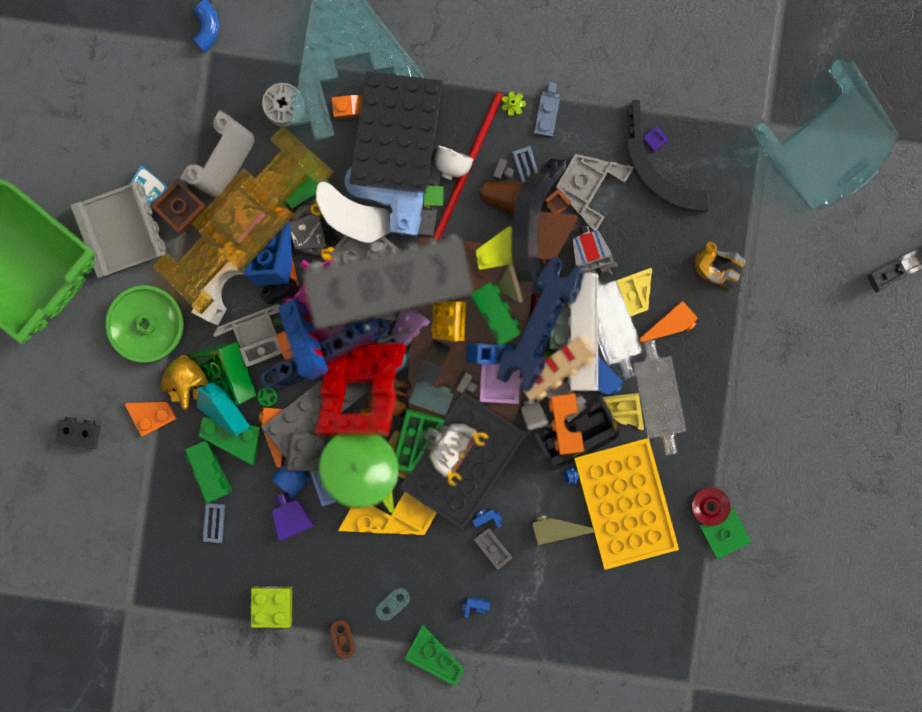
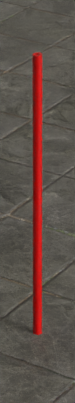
[399,92,503,313]

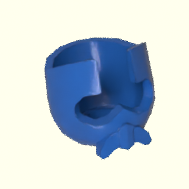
[272,464,311,499]

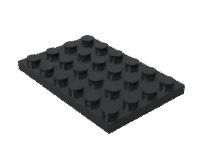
[349,71,443,194]
[399,391,528,530]

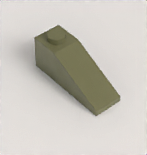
[532,515,594,545]

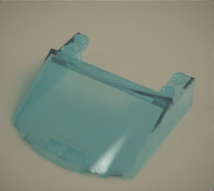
[750,56,899,208]

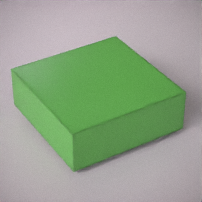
[424,186,444,206]

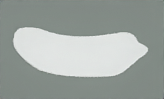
[317,182,390,243]

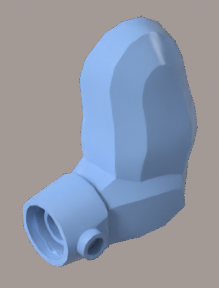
[345,166,424,236]

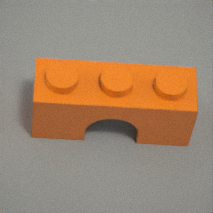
[549,393,584,455]

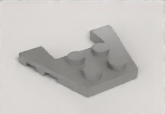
[556,154,634,231]

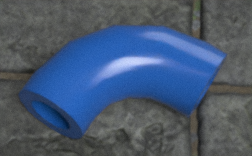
[193,0,220,53]

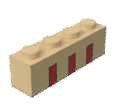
[517,336,597,401]

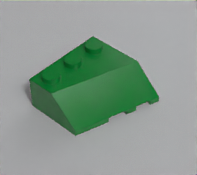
[187,342,256,405]

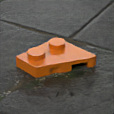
[125,402,177,437]

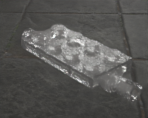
[585,269,643,380]
[633,340,686,455]

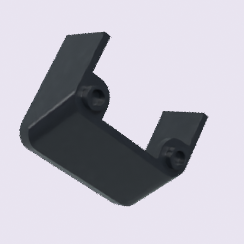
[532,395,619,471]

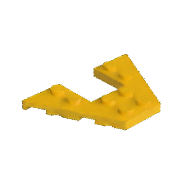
[338,430,437,535]

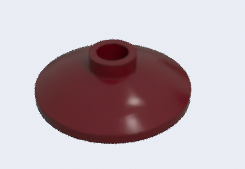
[692,487,731,526]

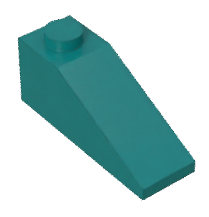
[197,382,250,436]

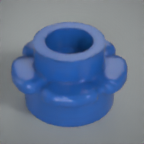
[564,466,579,485]

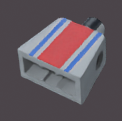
[573,226,613,272]

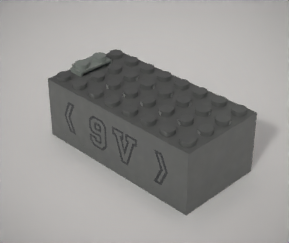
[303,235,473,328]

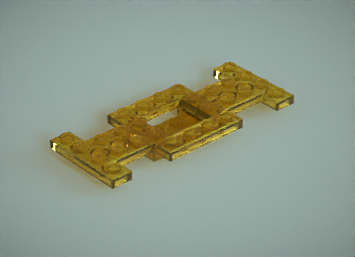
[153,126,333,315]

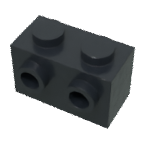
[55,416,101,449]

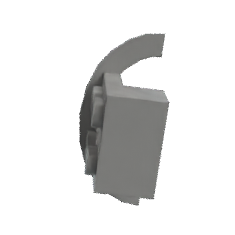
[214,304,282,367]

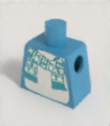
[131,165,169,208]

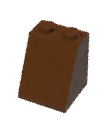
[537,212,578,266]

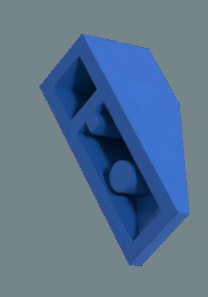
[466,343,517,364]

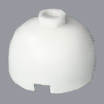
[434,146,473,180]

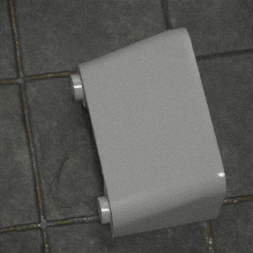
[180,110,255,199]

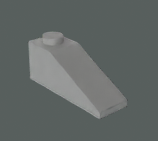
[520,400,548,430]

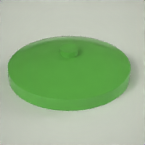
[106,285,184,363]
[319,435,398,508]

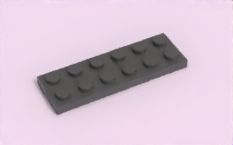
[261,379,373,458]

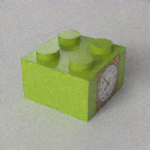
[251,586,292,628]

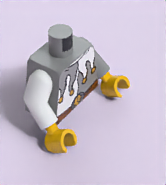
[425,424,488,485]

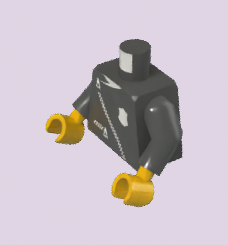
[289,202,334,260]

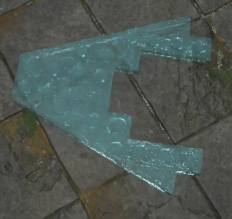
[291,0,426,141]

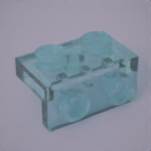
[409,380,454,416]

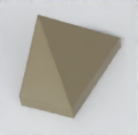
[497,264,523,303]

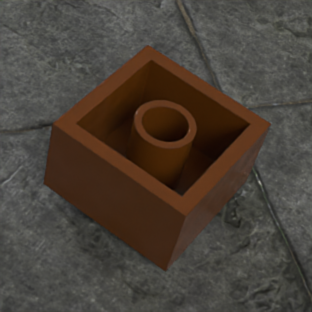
[151,179,208,235]

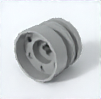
[262,83,305,128]

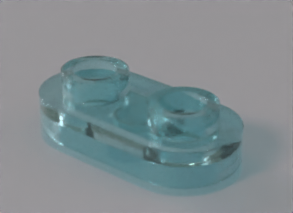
[376,588,410,621]

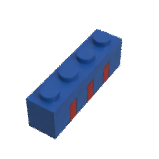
[278,298,328,380]

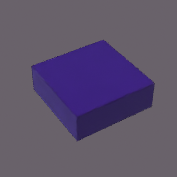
[643,126,669,153]

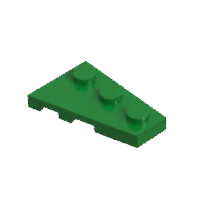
[405,625,465,686]

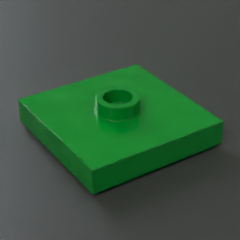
[699,508,751,560]

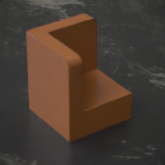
[543,188,571,214]

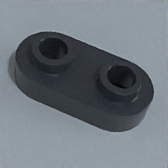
[260,277,296,304]

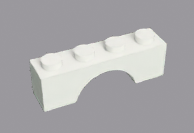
[192,244,248,326]

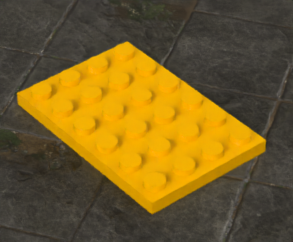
[574,438,679,570]

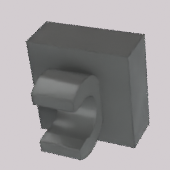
[493,158,514,181]
[454,370,477,393]

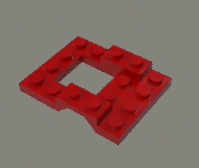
[315,343,406,436]

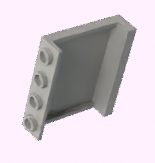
[71,181,166,278]

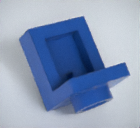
[472,509,503,528]

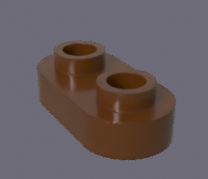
[330,620,355,658]

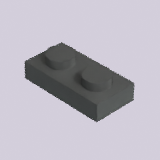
[474,527,513,570]

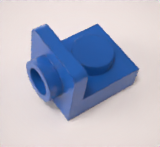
[461,596,491,618]

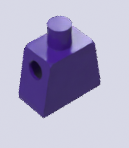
[272,492,314,541]

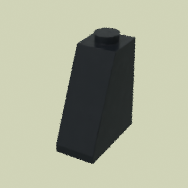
[416,340,451,385]

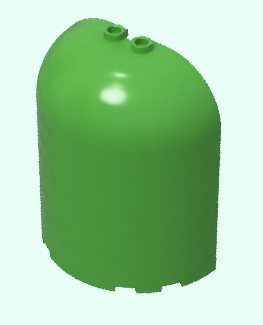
[0,180,97,344]

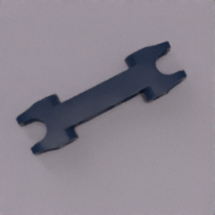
[497,257,585,393]
[261,316,389,389]

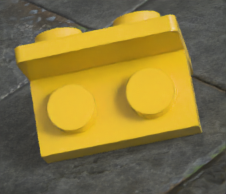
[431,301,466,341]

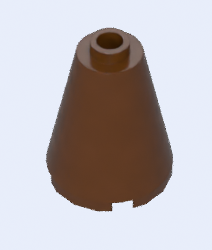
[479,182,525,216]

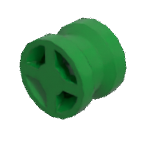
[258,387,278,406]

